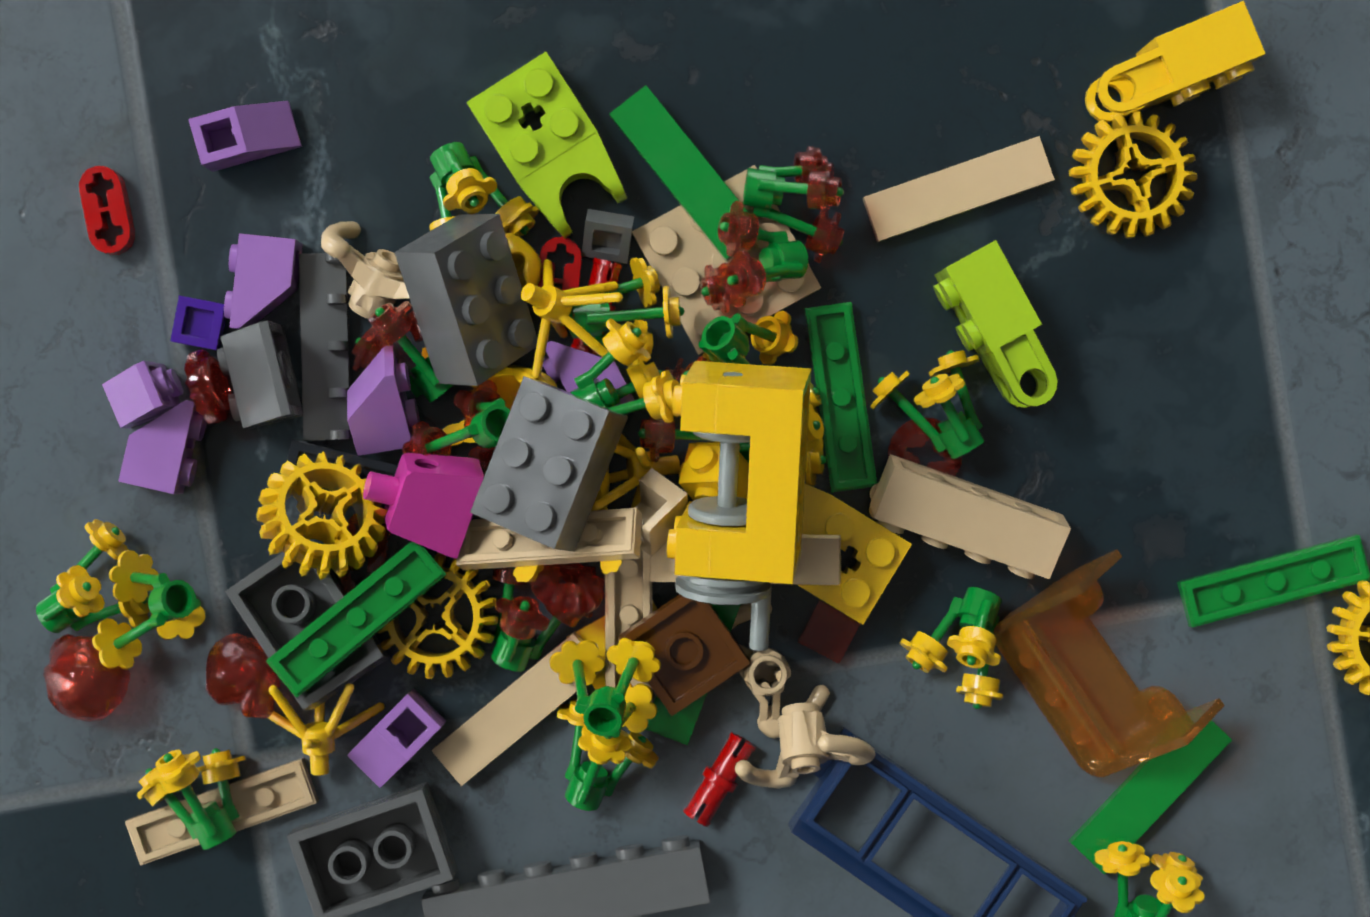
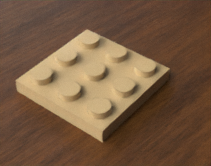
[632,165,821,355]

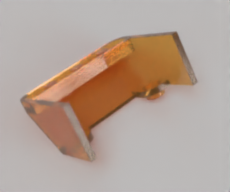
[993,549,1225,777]

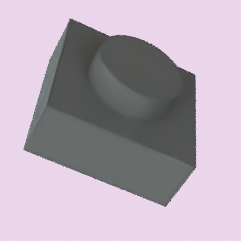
[581,209,634,264]

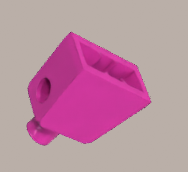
[363,453,484,559]

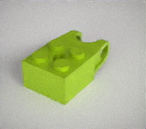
[466,52,627,239]
[933,240,1058,408]

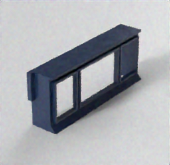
[788,727,1088,917]

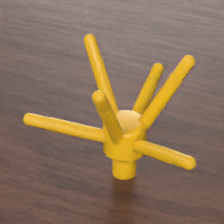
[521,259,623,378]
[592,434,680,511]
[258,683,385,776]

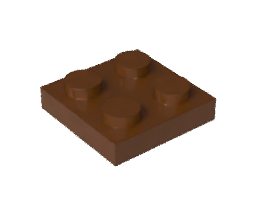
[618,594,750,716]

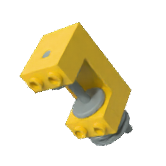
[667,361,811,651]

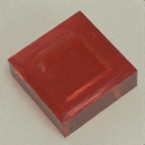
[797,600,861,664]

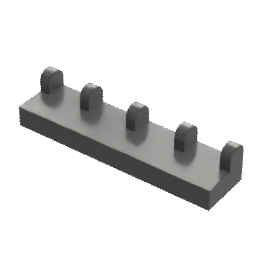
[299,252,353,441]

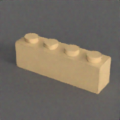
[870,454,1071,579]

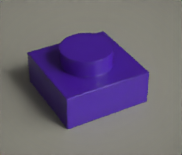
[170,295,226,350]

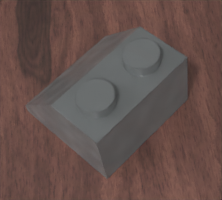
[217,320,303,429]

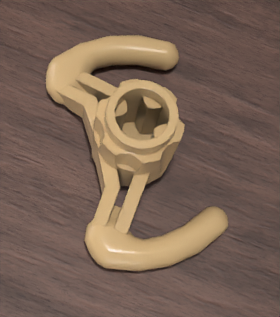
[321,221,410,320]
[732,603,830,739]
[735,703,875,789]

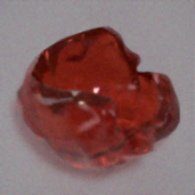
[205,633,281,719]
[43,634,131,722]

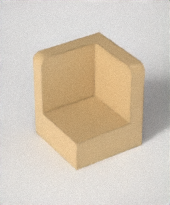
[635,468,688,557]

